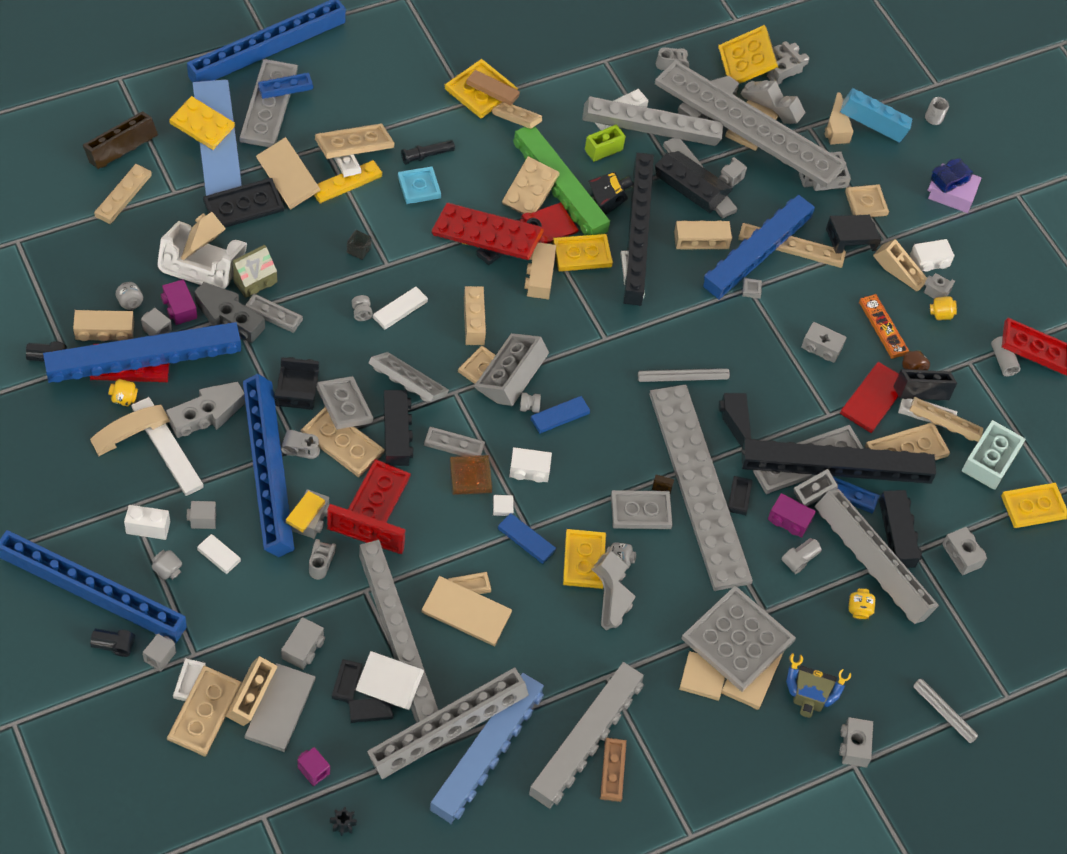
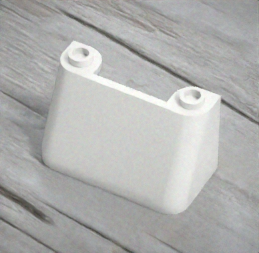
[158,221,247,289]

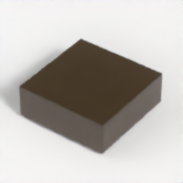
[651,474,674,493]

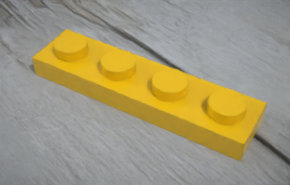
[314,160,382,203]

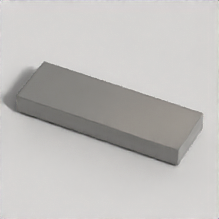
[245,294,303,333]
[424,427,485,461]

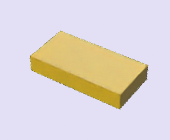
[286,491,325,533]

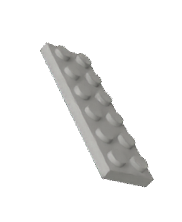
[239,59,298,147]
[753,425,863,494]

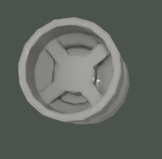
[351,295,373,321]
[520,392,541,413]

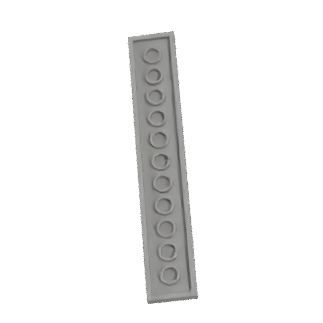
[655,60,846,188]
[649,385,753,591]

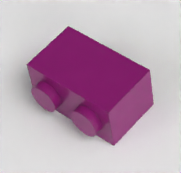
[160,279,197,325]
[768,493,816,538]

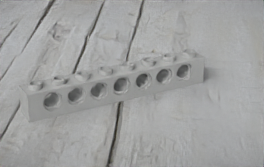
[367,667,529,779]

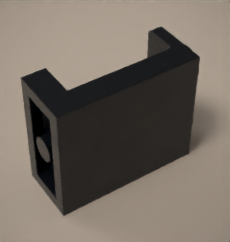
[826,215,881,254]
[275,357,319,410]

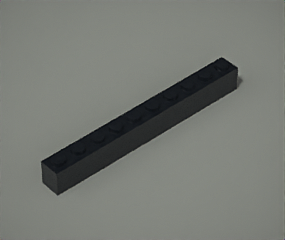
[623,153,654,306]
[741,439,936,484]

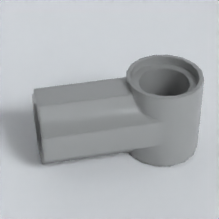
[781,538,822,574]

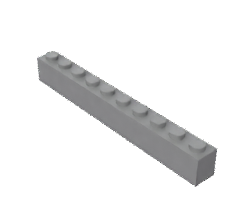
[359,540,439,723]

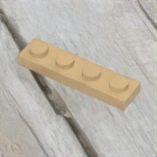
[94,164,151,224]
[909,397,983,442]

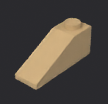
[825,93,853,145]
[181,212,226,260]
[873,239,927,291]

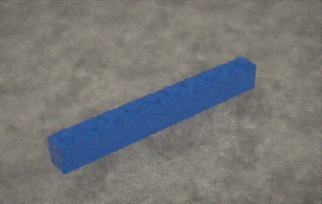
[187,0,346,82]
[43,322,241,383]
[243,374,295,557]
[0,530,187,643]

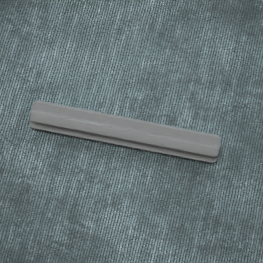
[914,679,978,743]

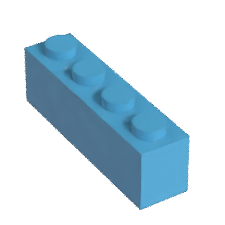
[840,88,912,143]

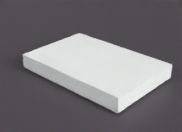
[356,651,424,710]

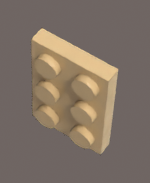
[502,157,559,214]

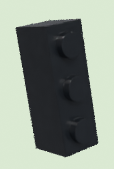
[893,369,957,401]

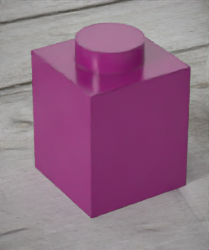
[297,747,330,786]

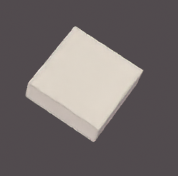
[493,495,513,516]

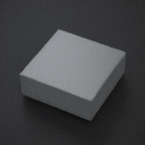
[742,278,762,299]

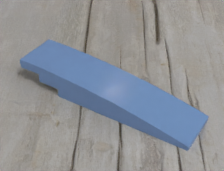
[193,79,242,196]

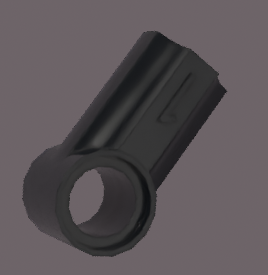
[26,341,67,362]
[90,628,135,657]

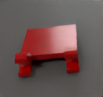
[519,202,579,244]

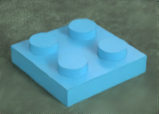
[398,167,441,204]

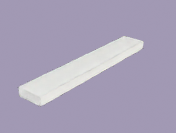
[132,397,204,496]

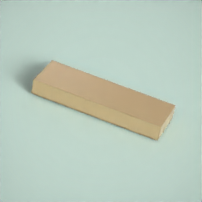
[492,102,542,129]

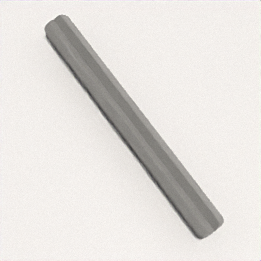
[638,368,730,382]

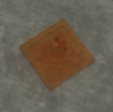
[450,455,492,495]

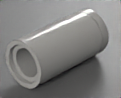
[991,336,1021,376]

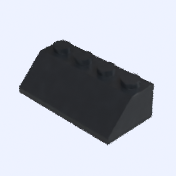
[655,151,733,213]

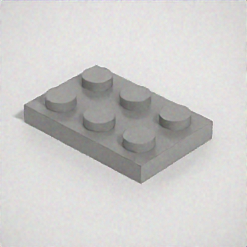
[316,376,373,430]
[611,490,672,529]

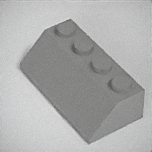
[474,333,549,406]

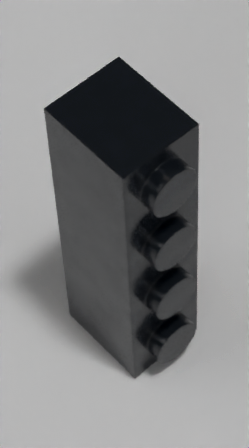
[384,390,413,466]
[879,490,922,568]

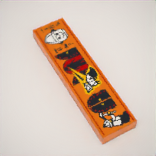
[859,294,909,359]

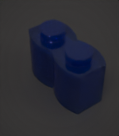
[931,158,973,193]

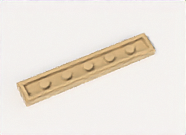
[738,223,846,268]

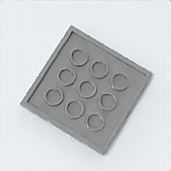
[681,586,796,692]

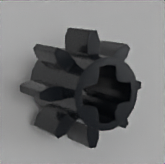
[330,807,357,836]

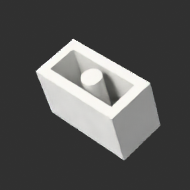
[910,239,954,271]
[509,447,552,482]
[124,505,170,540]

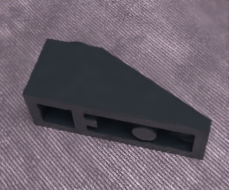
[719,393,751,447]

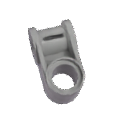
[656,47,689,70]
[281,430,320,459]
[309,539,336,579]

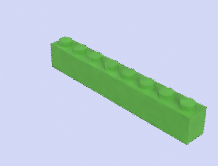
[513,126,610,235]

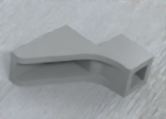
[741,80,805,124]
[592,551,636,630]

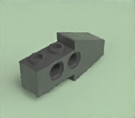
[195,282,265,344]

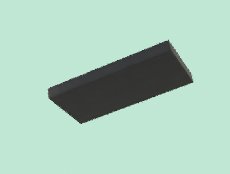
[203,178,284,228]

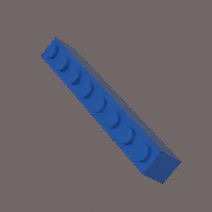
[703,195,815,300]

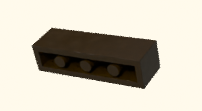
[83,111,158,169]

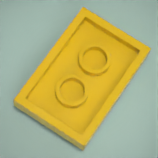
[169,96,235,150]
[553,234,613,271]
[1001,483,1067,528]
[563,529,606,589]

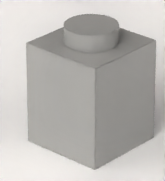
[141,308,172,336]
[187,501,217,529]
[143,634,176,671]

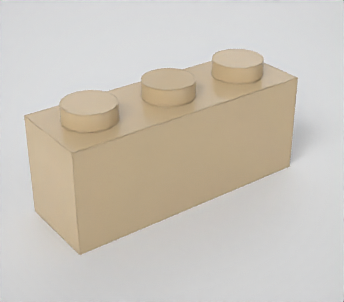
[674,221,732,249]
[524,243,556,299]
[464,286,486,345]
[73,310,134,341]
[226,656,278,726]

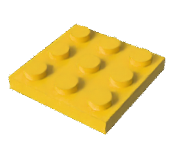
[718,25,778,84]
[445,59,518,119]

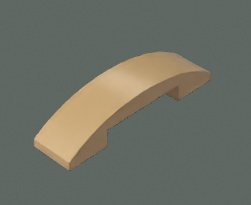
[90,405,170,456]

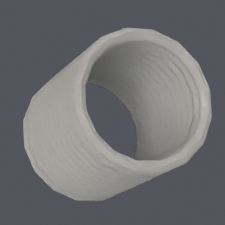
[925,97,949,125]

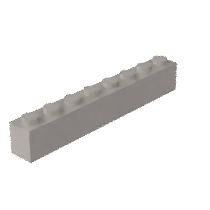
[582,97,723,146]
[815,489,939,624]
[529,662,644,809]

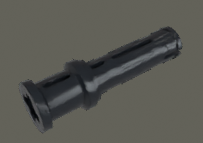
[401,139,455,165]

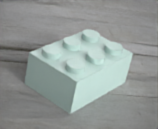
[962,420,1026,490]

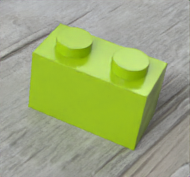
[585,124,626,162]

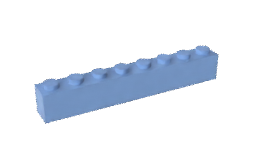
[430,673,544,824]

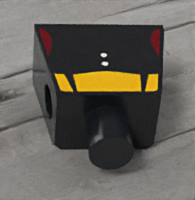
[588,172,634,215]

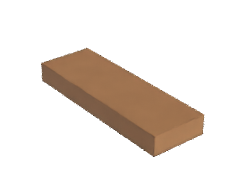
[466,70,520,106]
[600,738,627,802]

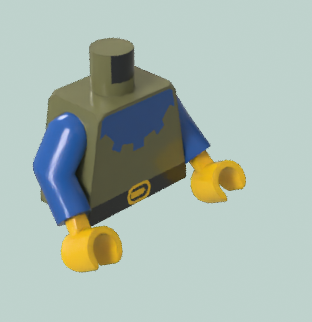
[786,653,851,717]

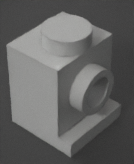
[719,157,747,187]
[924,273,955,299]

